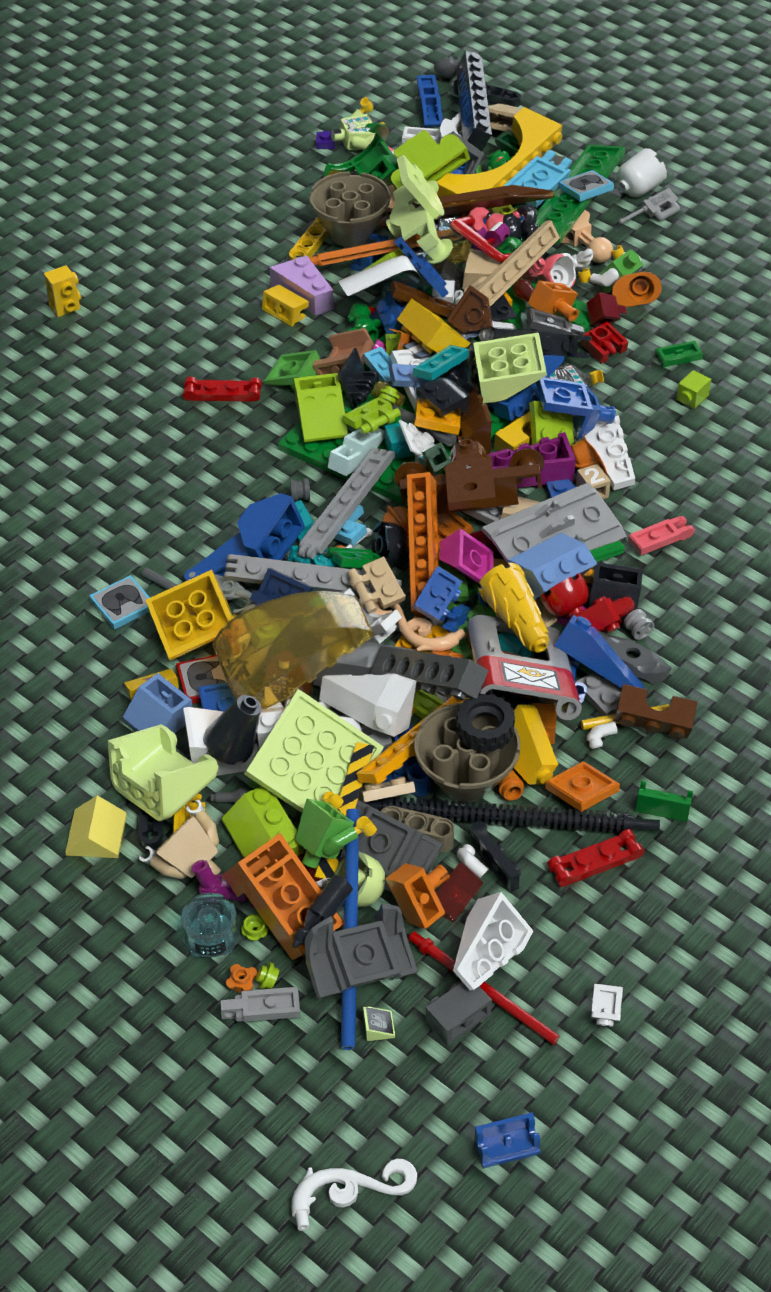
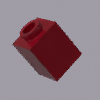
[586,292,627,326]

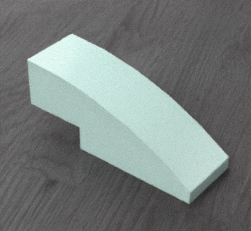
[328,428,385,476]

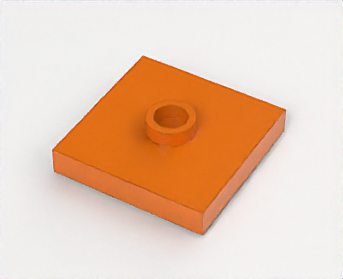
[546,761,620,812]

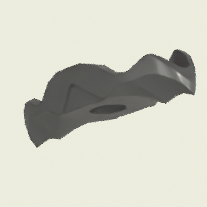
[598,631,672,684]

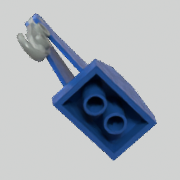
[184,493,305,615]

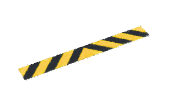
[315,742,374,879]

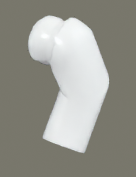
[586,721,617,749]
[457,844,488,879]

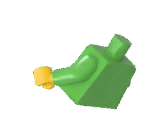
[296,791,377,868]

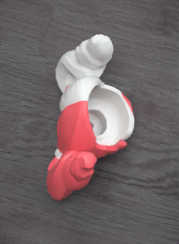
[520,249,593,288]

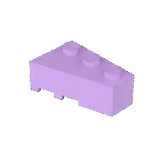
[270,256,334,315]

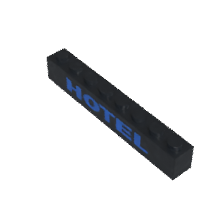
[456,51,492,152]

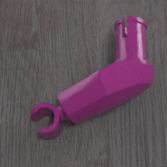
[192,860,255,909]

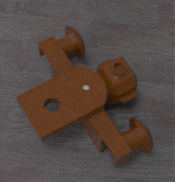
[395,439,544,514]

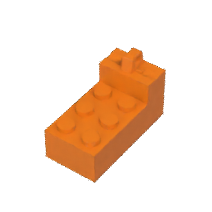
[222,833,344,961]

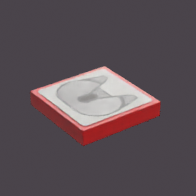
[176,653,232,704]

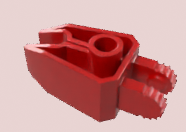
[576,596,635,633]

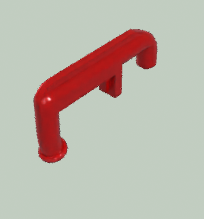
[450,215,512,263]

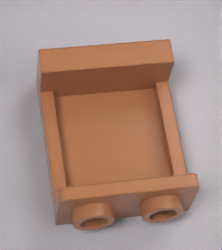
[312,328,374,375]

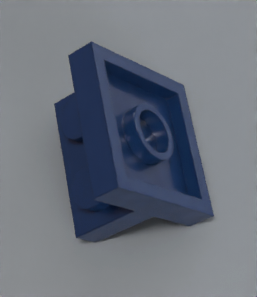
[250,568,313,619]

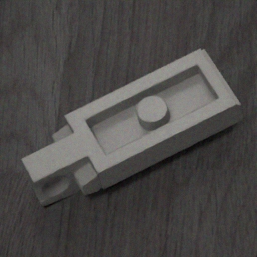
[220,987,300,1022]

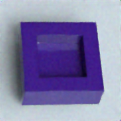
[316,131,335,149]

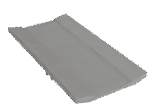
[481,483,627,561]

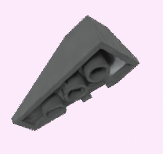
[313,635,417,686]

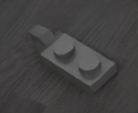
[527,308,585,342]

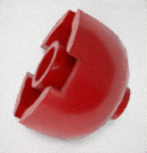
[539,573,589,618]

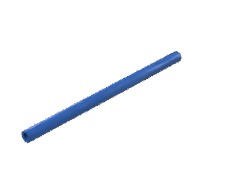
[341,809,360,1050]

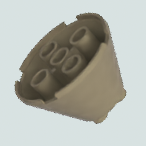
[310,172,390,249]
[414,703,520,805]

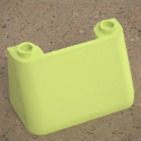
[108,724,218,821]

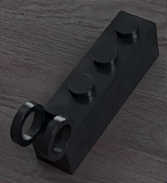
[490,327,592,358]

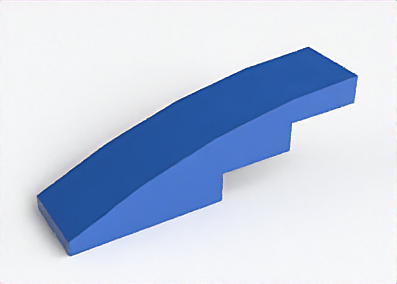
[417,75,443,127]

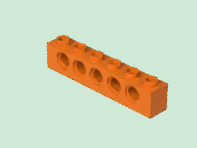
[407,472,439,618]

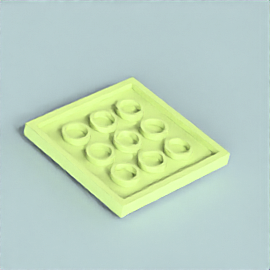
[244,689,384,813]

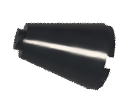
[203,695,262,765]

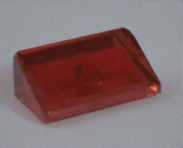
[436,862,483,922]

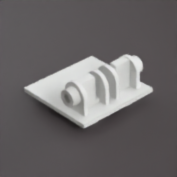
[399,420,434,457]

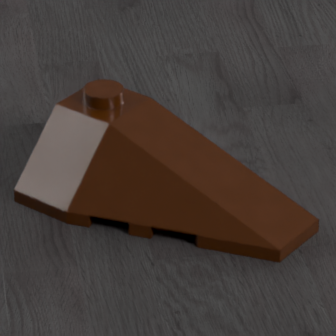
[456,379,492,454]

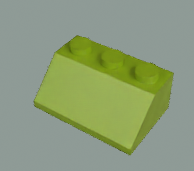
[222,786,304,861]

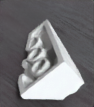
[319,673,416,737]
[453,892,533,991]

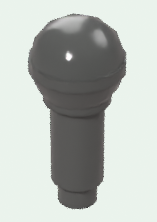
[211,788,249,804]

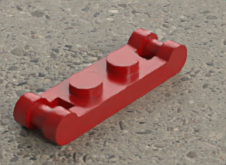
[182,377,262,402]
[547,829,645,887]

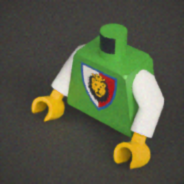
[578,245,643,294]

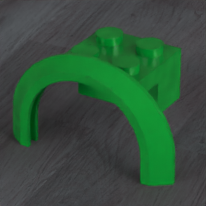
[324,123,399,186]

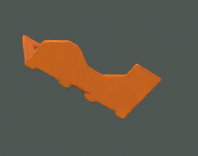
[389,328,413,350]

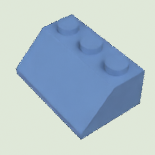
[506,533,597,600]

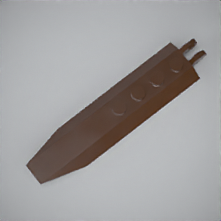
[378,185,555,229]

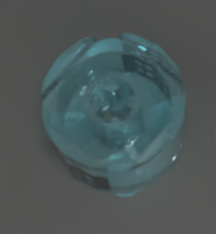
[181,893,239,958]

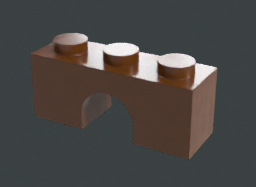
[613,684,697,739]

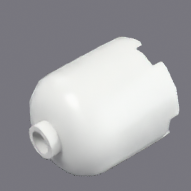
[617,148,667,198]

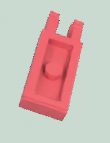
[628,516,695,555]

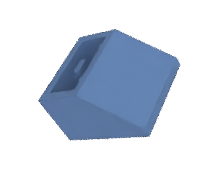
[123,673,193,733]

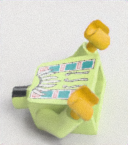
[331,97,385,150]

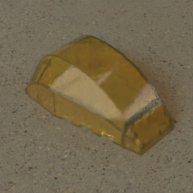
[212,591,374,709]

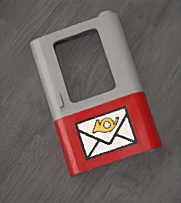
[467,615,582,720]

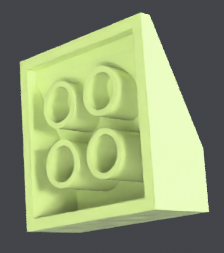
[473,333,547,403]

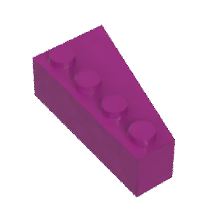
[487,432,575,488]

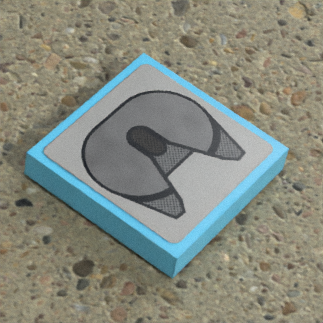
[559,170,614,202]
[89,575,150,630]

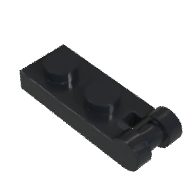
[471,821,521,893]

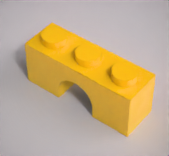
[494,411,531,452]

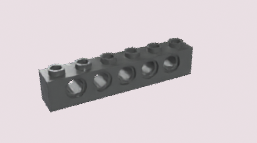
[370,646,489,701]

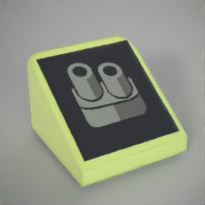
[363,1007,395,1041]

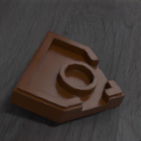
[446,285,493,334]

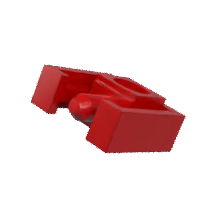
[580,322,629,364]

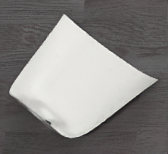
[338,256,425,296]

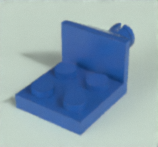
[536,377,616,438]

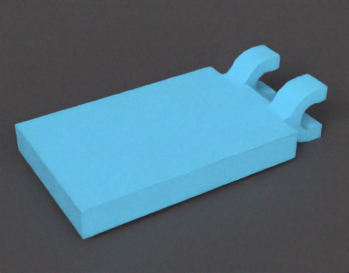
[504,150,572,208]

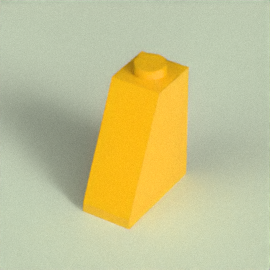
[514,705,558,785]

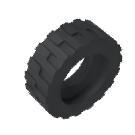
[456,694,515,752]

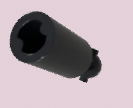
[292,875,353,948]

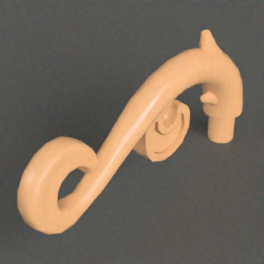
[374,602,466,652]

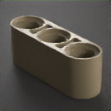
[381,806,454,853]

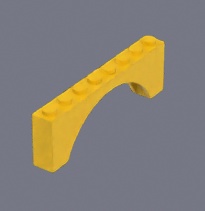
[437,107,562,215]

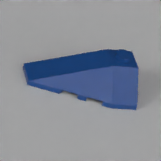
[554,615,645,689]

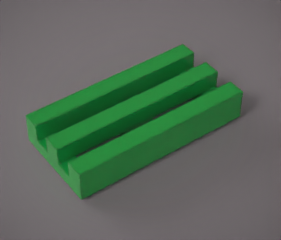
[655,341,703,368]

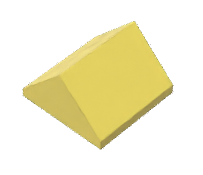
[65,795,127,858]

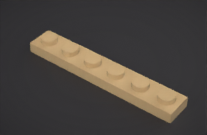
[476,220,560,306]

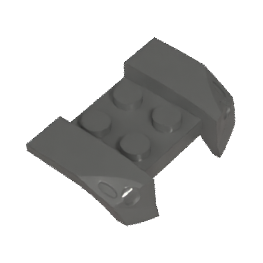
[338,800,444,891]
[305,904,418,999]

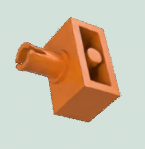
[528,281,579,322]
[385,863,450,929]

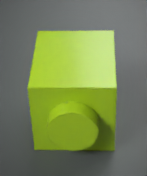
[676,370,711,409]

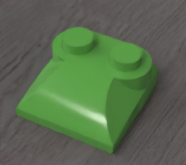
[264,350,320,391]

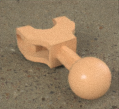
[561,210,613,263]

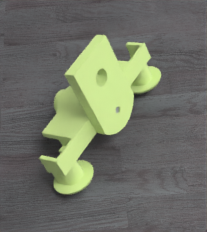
[386,154,453,264]

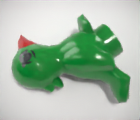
[344,302,382,342]

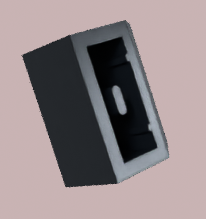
[587,562,643,623]

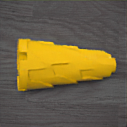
[478,563,550,653]

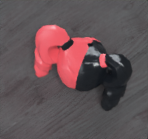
[469,204,538,240]

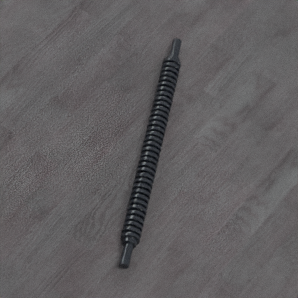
[364,797,660,833]

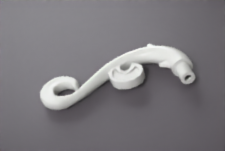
[291,1159,417,1231]

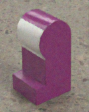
[472,222,510,251]

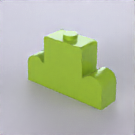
[391,130,470,190]

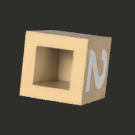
[576,464,611,499]

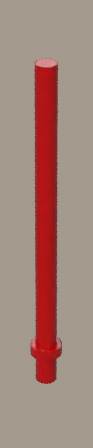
[408,931,560,1045]

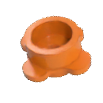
[226,964,257,993]

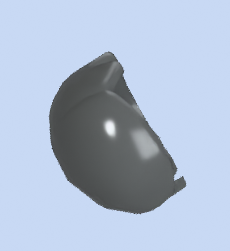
[434,56,461,79]

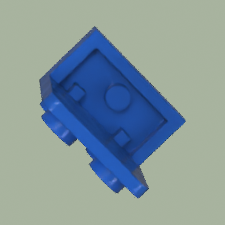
[376,291,409,334]

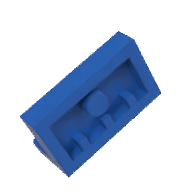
[412,566,462,626]

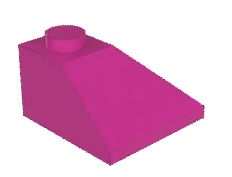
[439,528,494,584]

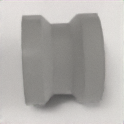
[623,609,654,640]

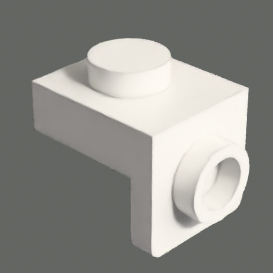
[591,984,623,1027]

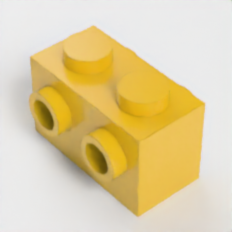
[44,265,81,317]

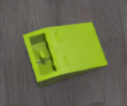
[294,373,348,442]

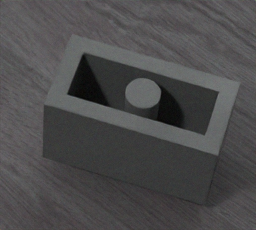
[426,981,492,1045]

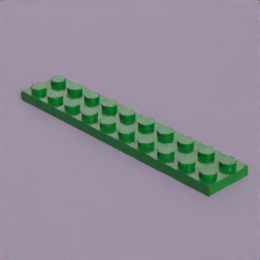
[522,145,625,244]

